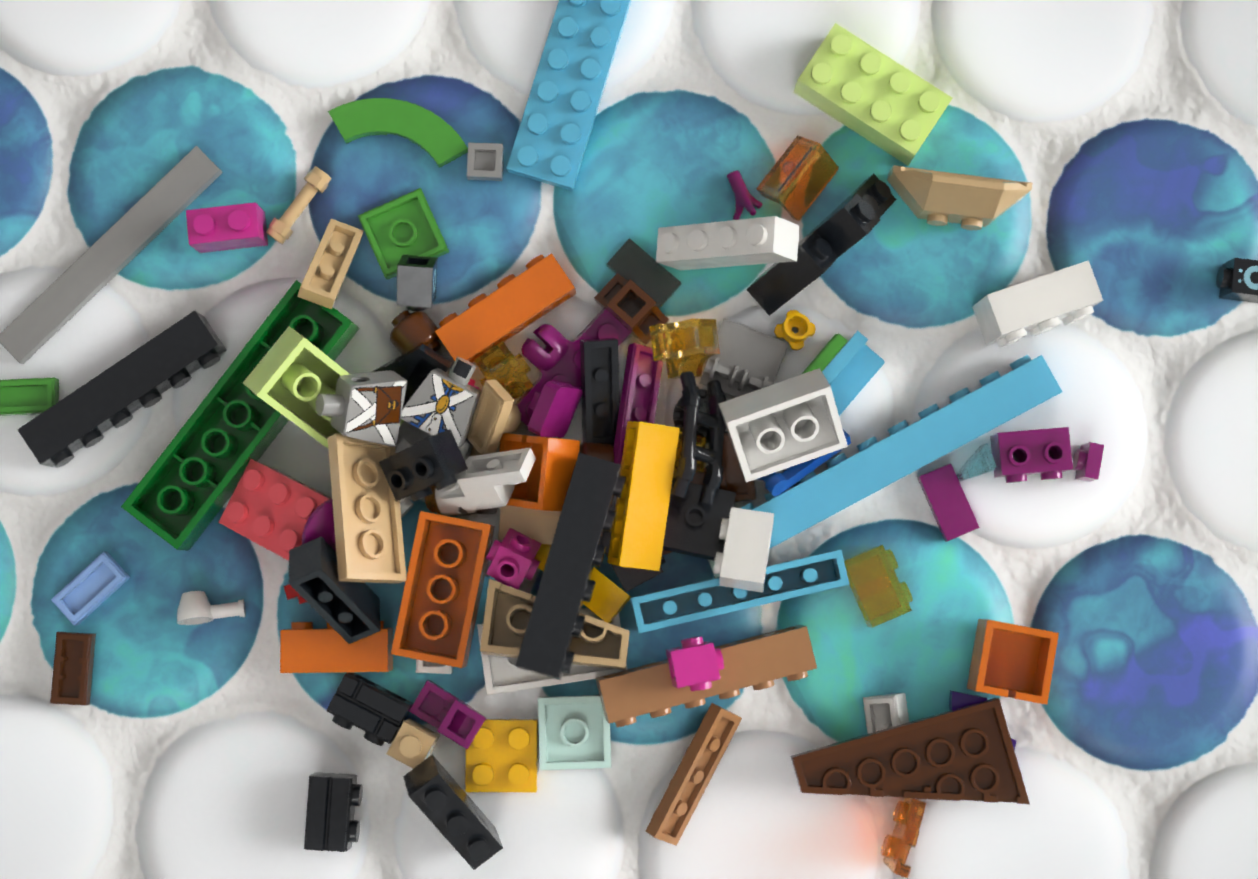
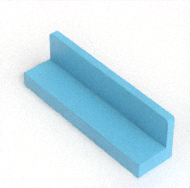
[822,331,884,416]

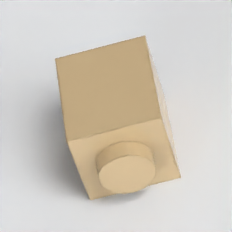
[386,718,440,769]

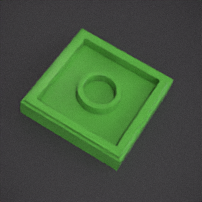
[358,188,449,280]

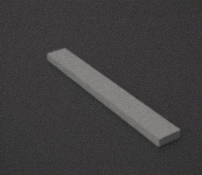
[0,146,223,364]

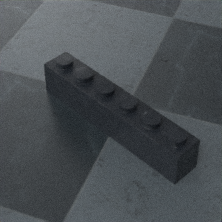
[17,311,227,468]
[515,453,626,680]

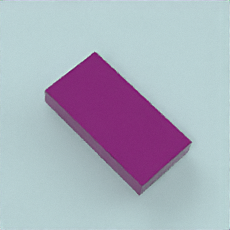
[917,463,980,542]

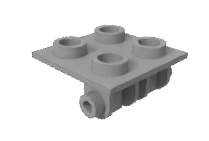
[699,319,789,397]

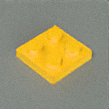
[465,719,538,793]

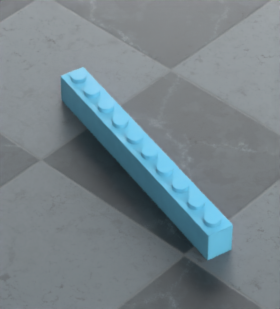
[741,355,1062,548]

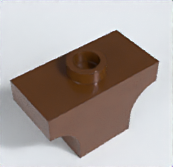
[594,273,669,346]

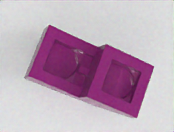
[409,680,486,749]

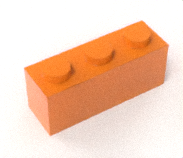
[280,621,393,673]

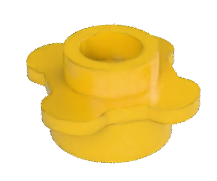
[774,310,816,351]

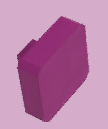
[528,381,583,438]

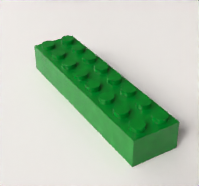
[121,280,360,551]

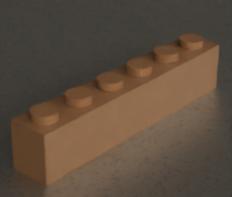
[595,625,817,727]

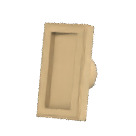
[467,379,521,455]

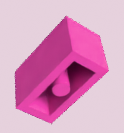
[186,202,268,253]

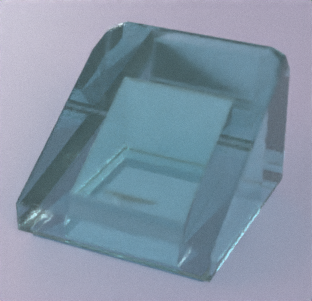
[956,443,996,482]

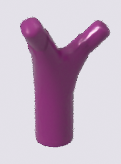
[727,170,762,220]

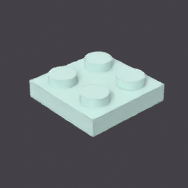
[538,695,611,770]

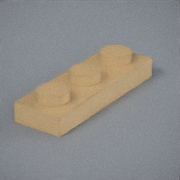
[297,218,364,309]

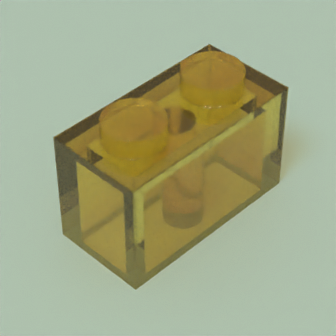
[844,545,913,628]

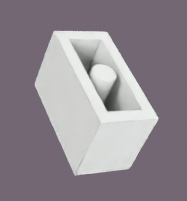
[714,507,774,593]

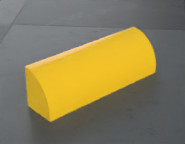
[607,421,680,571]

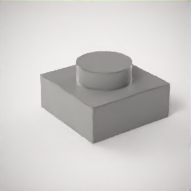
[467,142,504,181]

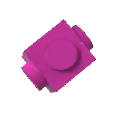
[666,636,724,691]

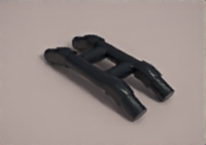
[672,371,726,505]

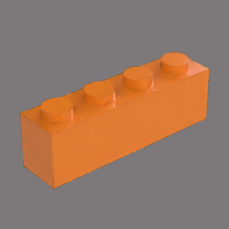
[435,253,576,364]

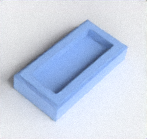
[51,552,131,626]

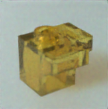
[649,318,720,379]

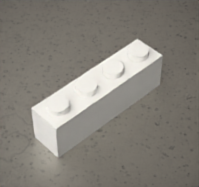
[656,216,799,270]

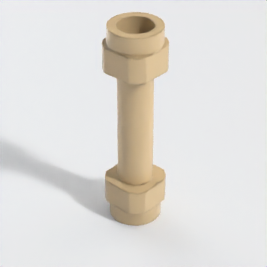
[266,166,332,245]

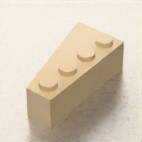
[480,579,630,670]

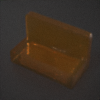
[756,135,839,221]

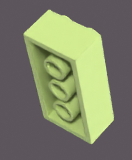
[794,23,953,166]
[243,326,404,449]

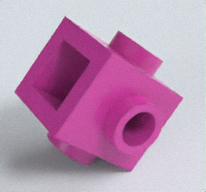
[486,528,541,590]

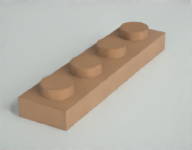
[646,703,742,846]

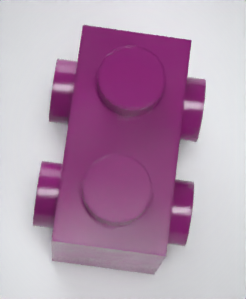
[990,427,1073,483]

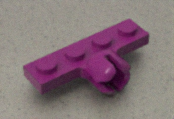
[515,308,631,435]

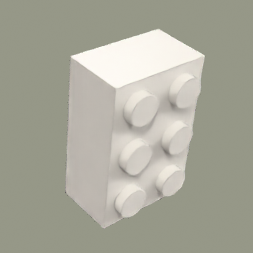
[972,260,1103,348]

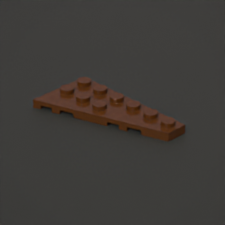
[791,698,1030,804]

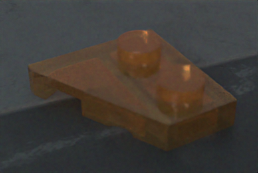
[881,798,926,879]

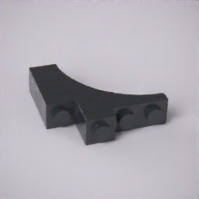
[746,174,896,316]

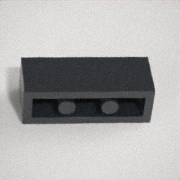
[289,536,381,644]
[403,754,503,870]

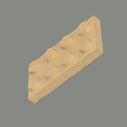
[328,434,407,584]

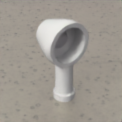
[177,591,246,625]

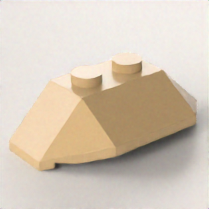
[887,165,1033,230]

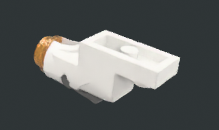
[425,447,536,516]

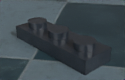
[580,338,619,445]

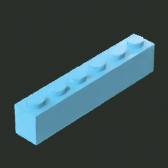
[631,550,850,633]

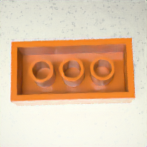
[391,511,495,668]

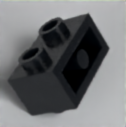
[379,429,468,502]

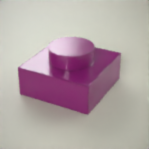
[1073,442,1104,482]

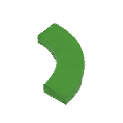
[328,98,468,168]

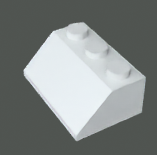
[718,368,848,482]

